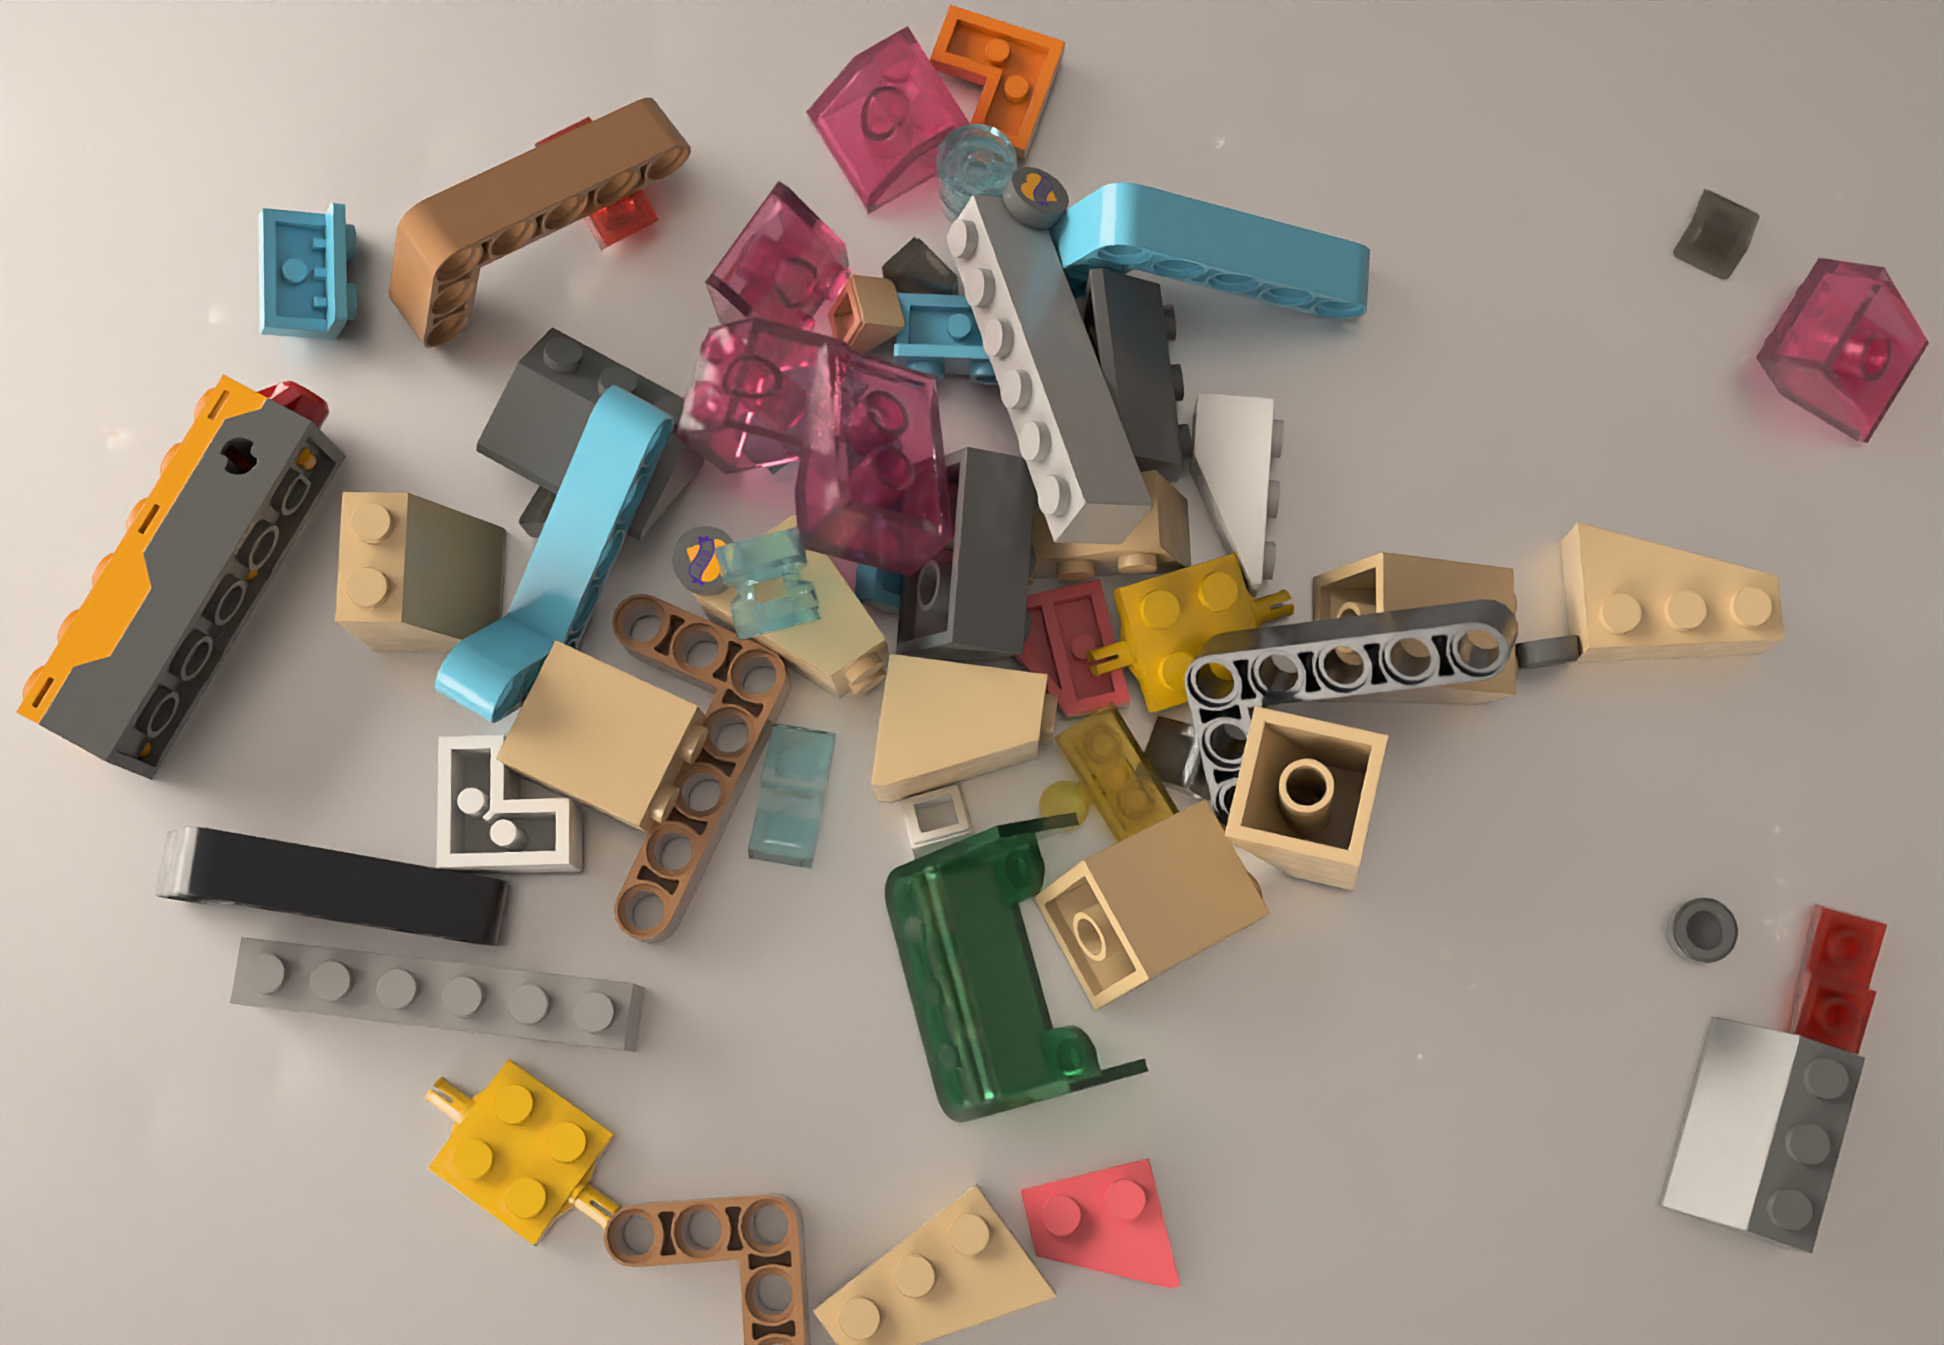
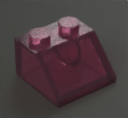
[806,26,972,214]
[705,181,851,363]
[1756,258,1929,443]
[675,317,851,474]

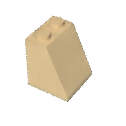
[335,492,506,652]
[693,512,890,698]
[1313,552,1518,705]
[496,640,708,834]
[871,654,1058,803]
[1225,706,1389,891]
[1033,799,1271,1011]

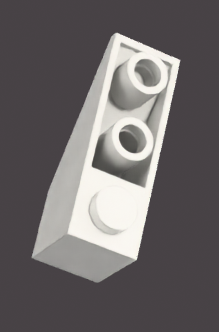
[1189,393,1284,597]

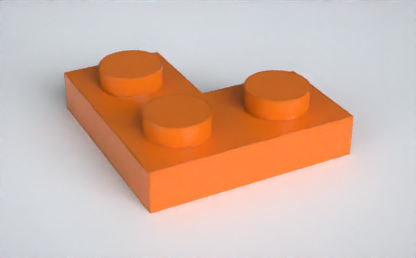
[930,5,1065,160]

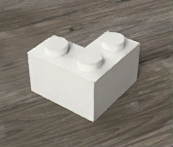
[437,735,583,875]

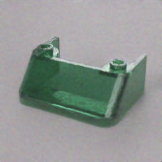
[885,812,1148,1123]

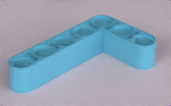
[1048,183,1370,319]
[434,385,674,724]

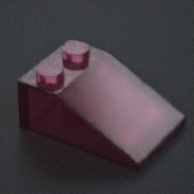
[794,342,954,576]

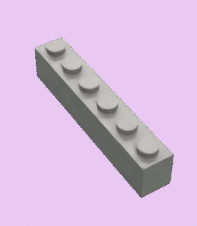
[946,194,1153,544]
[230,937,645,1052]

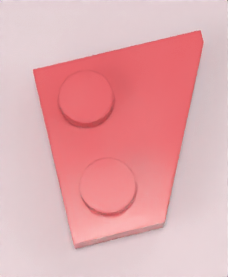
[1014,579,1130,719]
[1020,1158,1180,1288]

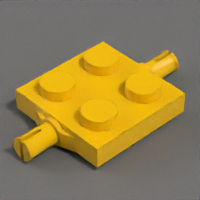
[1086,553,1294,712]
[425,1059,621,1246]

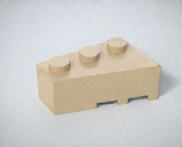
[1028,470,1191,585]
[1560,522,1785,663]
[813,1183,1057,1345]

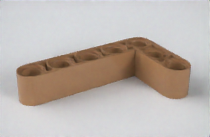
[389,98,691,348]
[612,594,791,944]
[603,1193,811,1345]

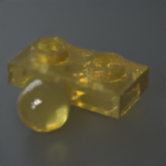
[1039,702,1180,843]

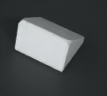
[899,783,980,874]

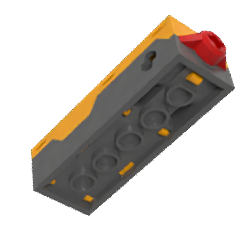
[16,374,346,780]

